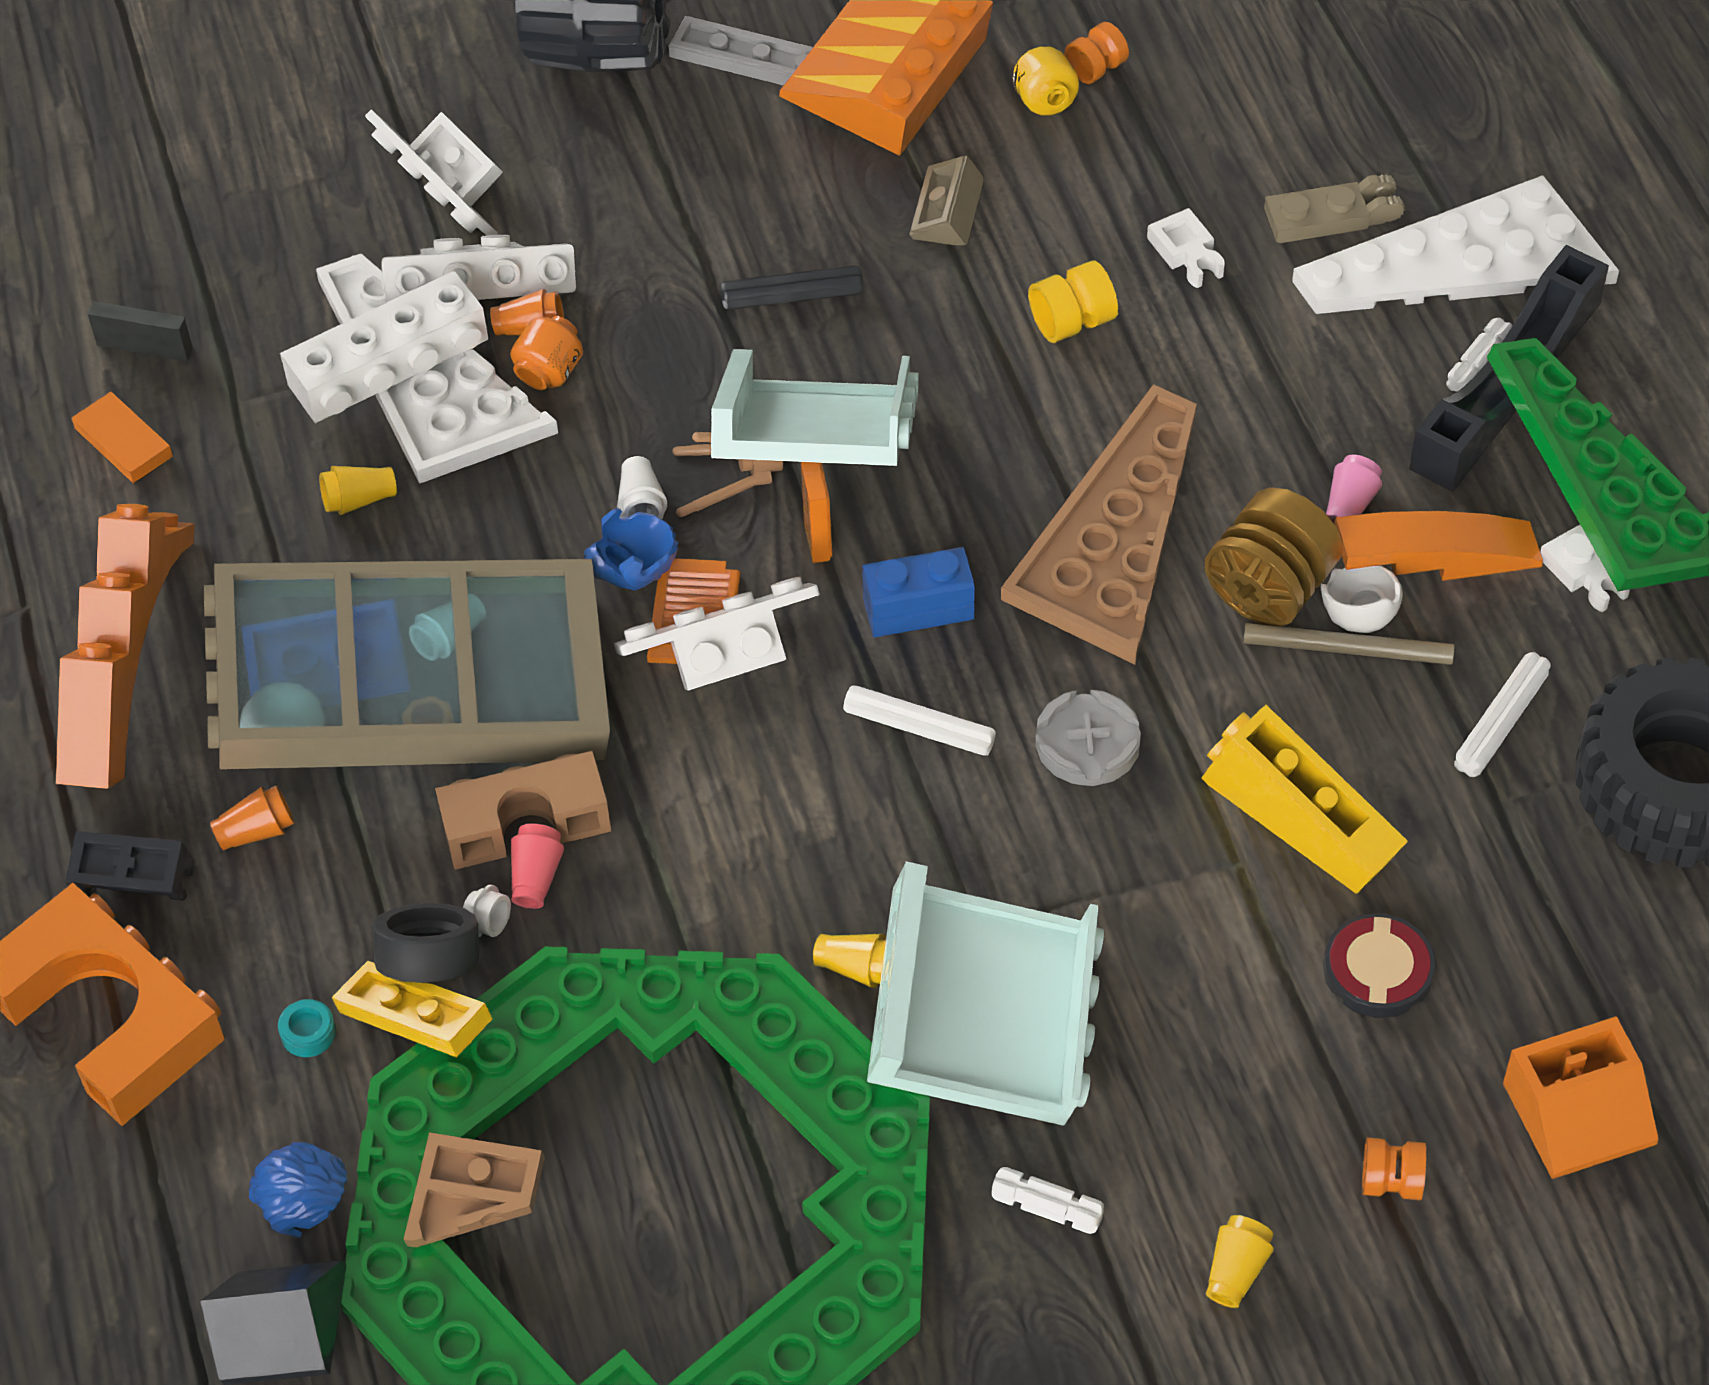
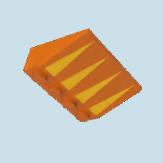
[779,0,993,156]

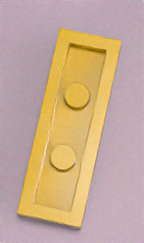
[332,961,492,1057]

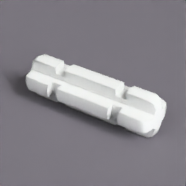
[1446,318,1513,392]
[992,1167,1104,1234]

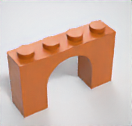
[0,883,225,1126]

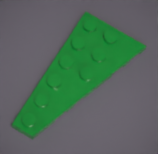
[1487,338,1709,592]

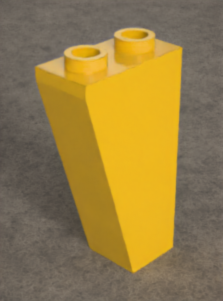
[1201,705,1408,894]

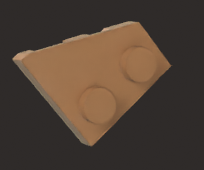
[404,1133,545,1247]

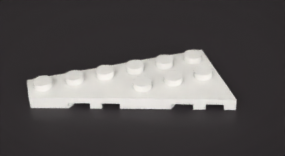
[1292,175,1619,314]
[316,254,558,484]

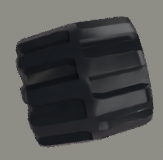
[515,0,671,72]

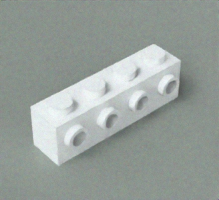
[280,271,488,423]

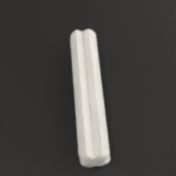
[1454,652,1551,777]
[844,685,995,755]

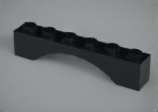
[1409,245,1609,492]

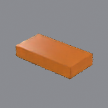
[72,392,173,483]

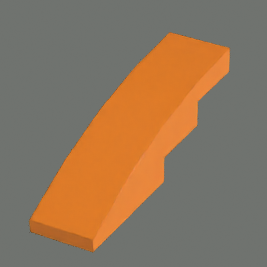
[1335,511,1543,581]

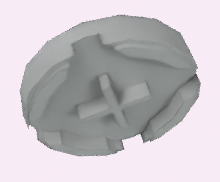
[1035,690,1141,786]

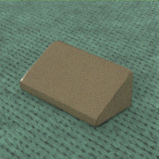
[909,155,983,245]

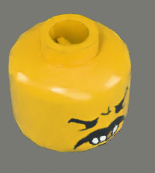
[1012,47,1079,116]

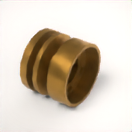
[1205,487,1343,626]

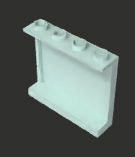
[711,349,919,466]
[867,861,1104,1125]

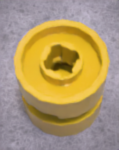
[1028,260,1118,343]

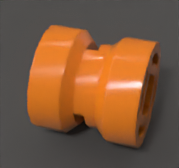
[1064,21,1129,84]
[1362,1137,1426,1201]

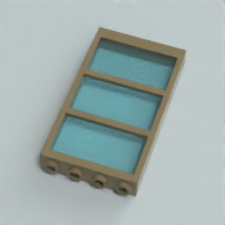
[204,559,610,769]

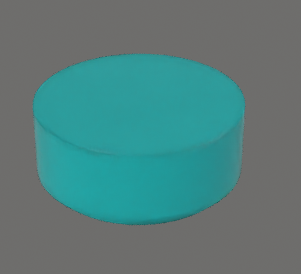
[278,999,336,1057]

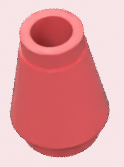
[511,824,564,909]

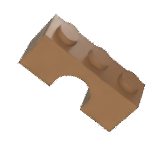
[435,751,611,870]

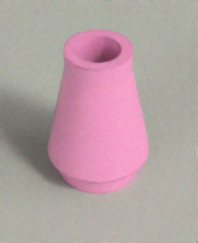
[1326,455,1382,524]

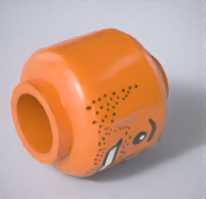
[510,316,584,390]

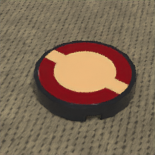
[1323,913,1436,1018]

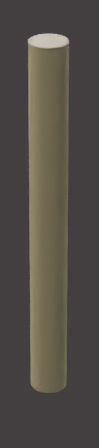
[1243,623,1454,665]

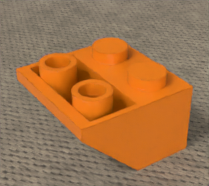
[1503,1016,1659,1179]

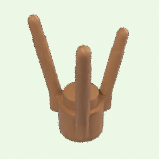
[672,432,783,517]

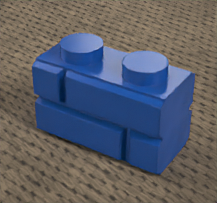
[862,547,975,638]

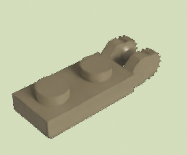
[1264,174,1405,243]

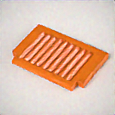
[647,559,741,664]

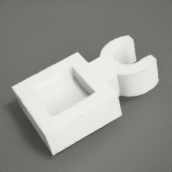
[1147,208,1224,288]
[1540,525,1630,612]

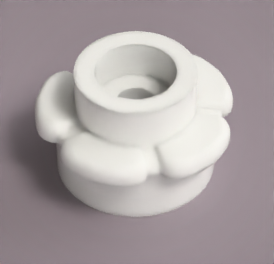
[463,885,511,937]

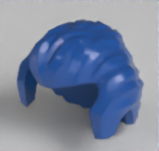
[584,508,679,591]
[249,1142,348,1238]

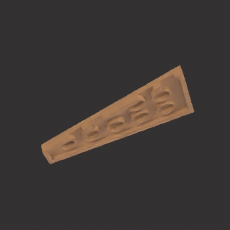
[1001,384,1197,665]

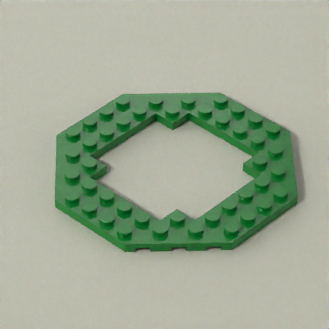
[340,946,930,1385]

